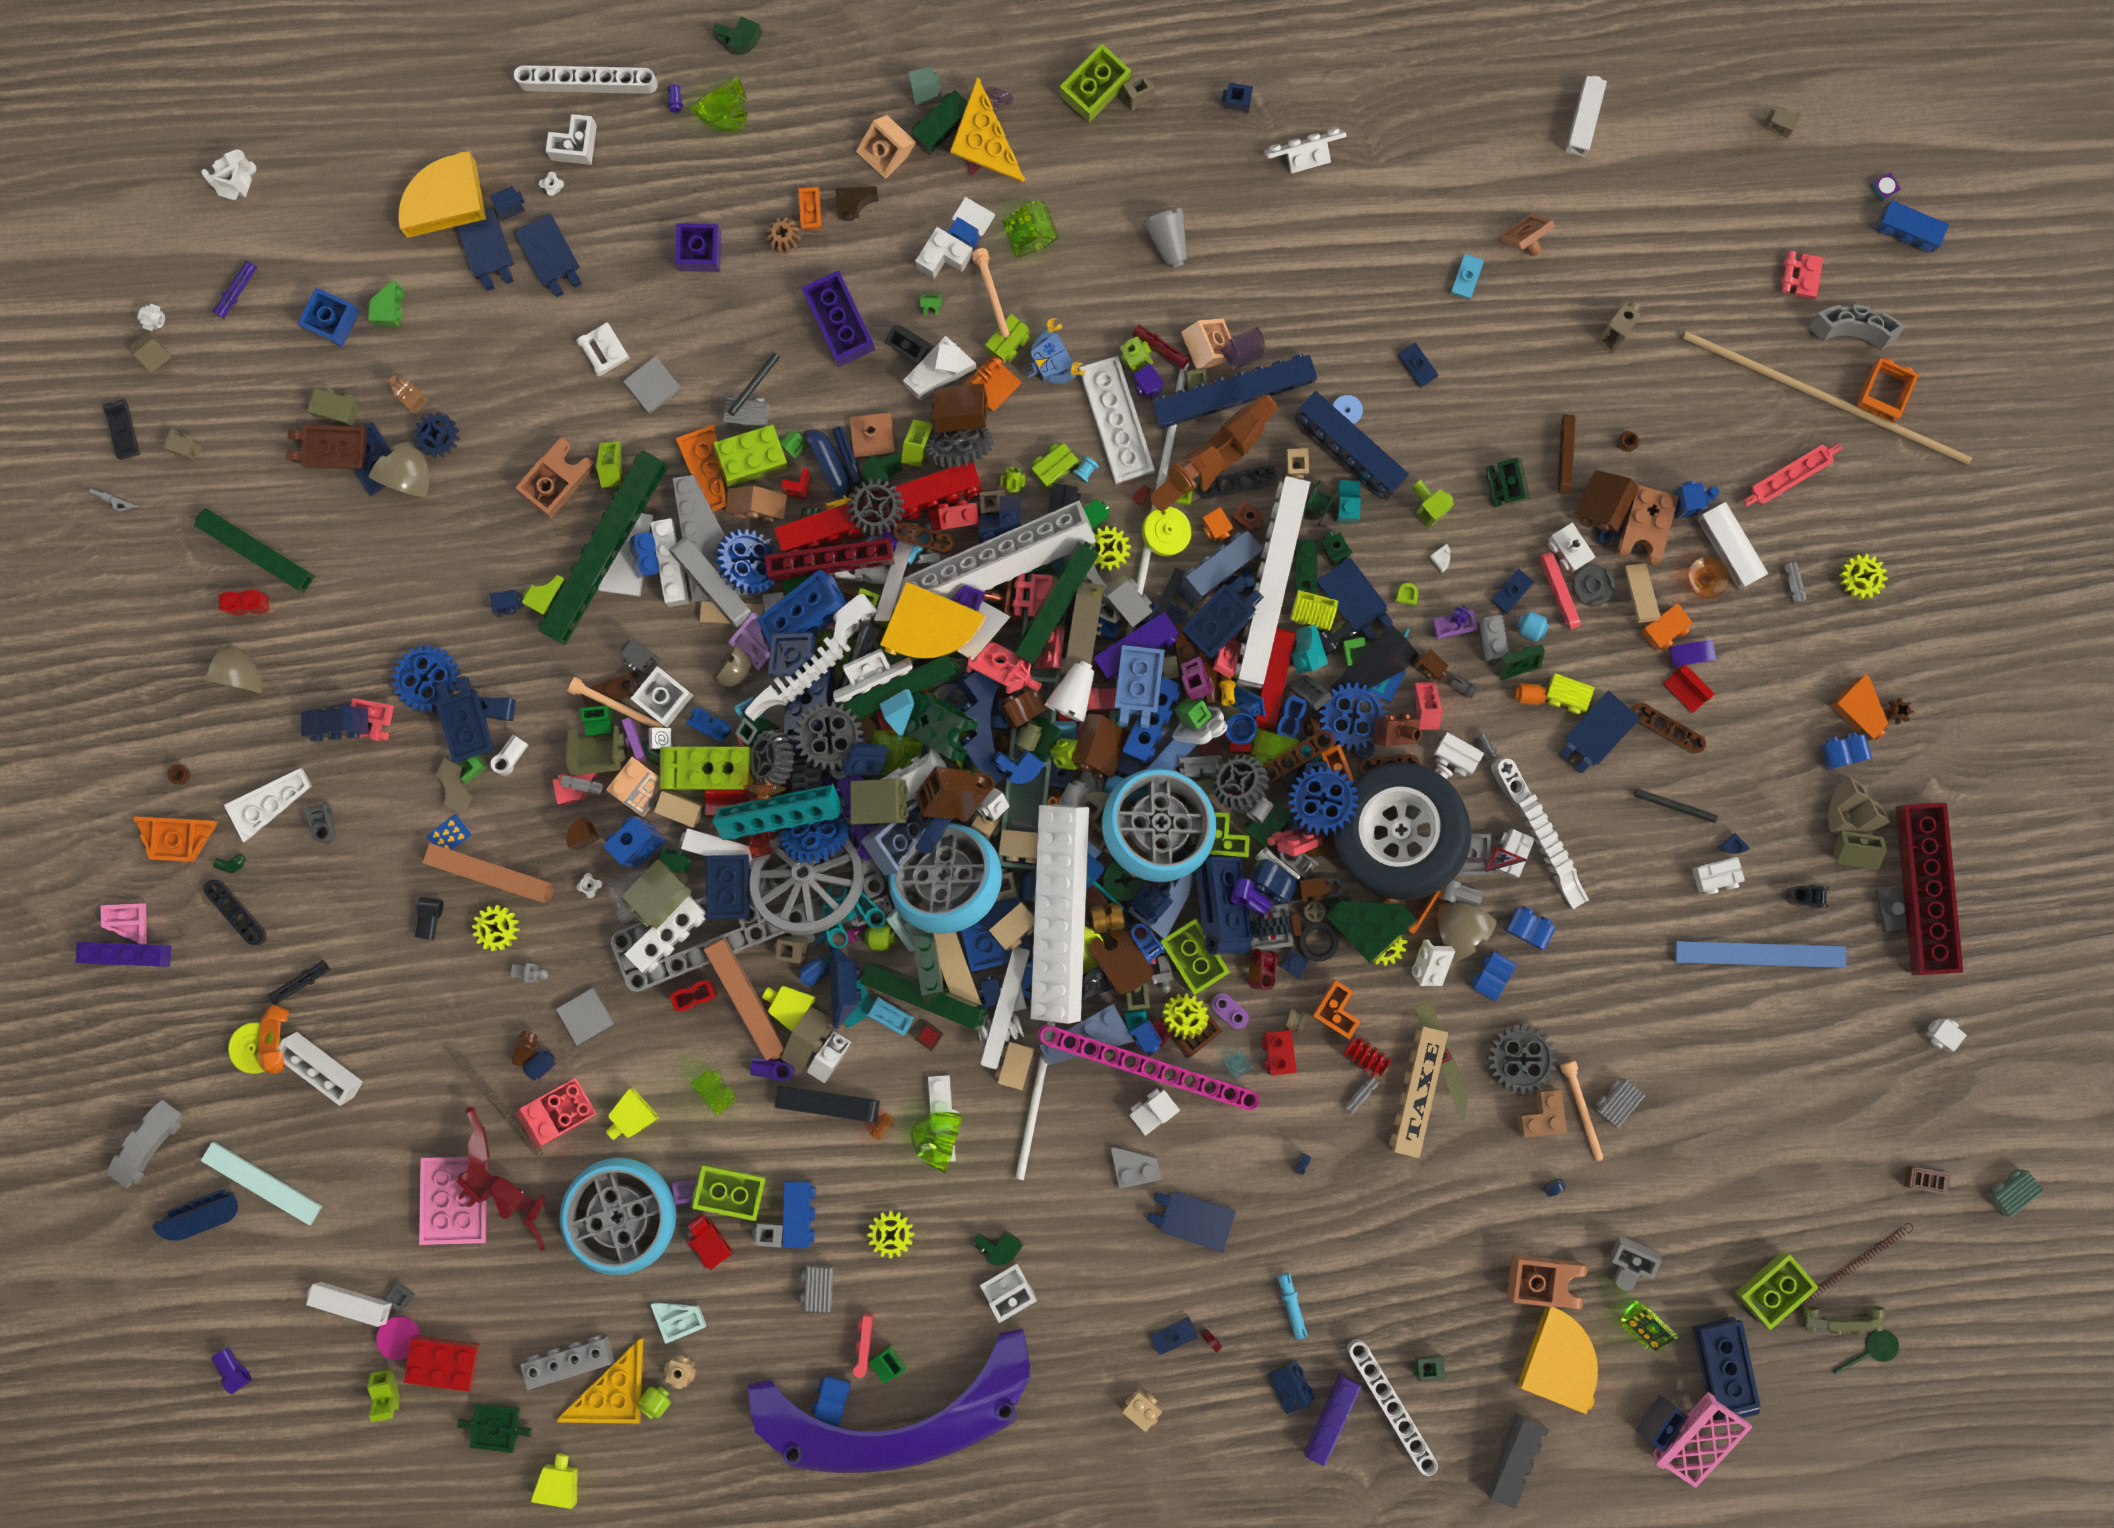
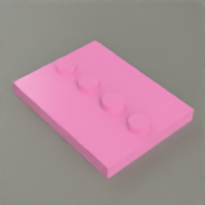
[419,1156,487,1245]

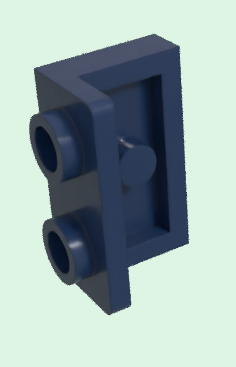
[1267,1360,1315,1414]

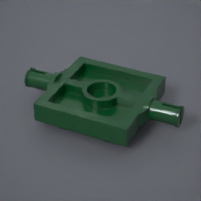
[457,1402,532,1453]

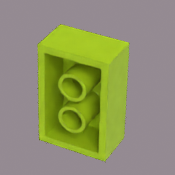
[1060,44,1132,123]
[714,425,787,488]
[1160,919,1230,995]
[690,1163,766,1221]
[1734,1251,1819,1330]

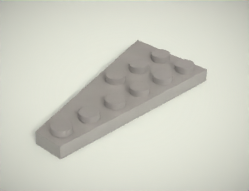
[673,475,755,602]

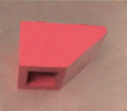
[552,773,599,806]

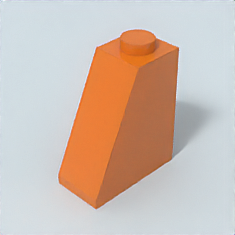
[1831,674,1888,741]

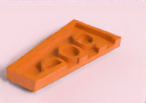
[676,424,727,513]

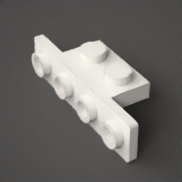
[1263,128,1346,173]
[833,648,913,703]

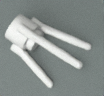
[1255,847,1300,879]

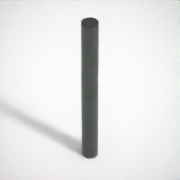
[727,353,780,416]
[1634,789,1718,823]

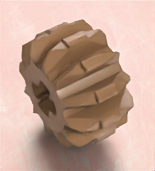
[765,217,801,253]

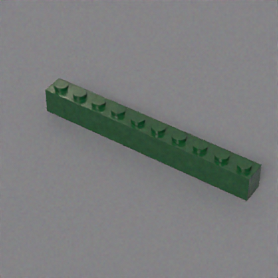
[538,450,669,646]

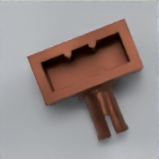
[983,577,1028,624]
[1372,712,1423,747]

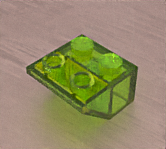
[873,730,923,777]

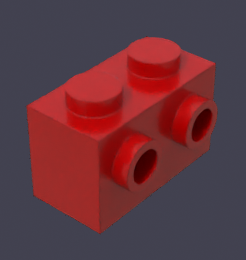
[928,500,979,531]
[1261,1030,1297,1076]

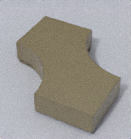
[435,757,473,814]

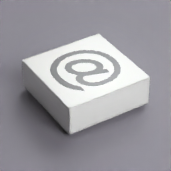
[649,728,671,749]

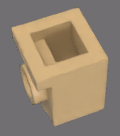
[1285,448,1309,480]

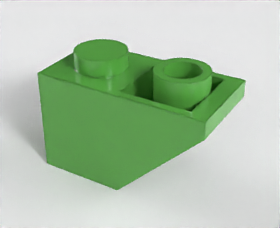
[369,281,404,327]

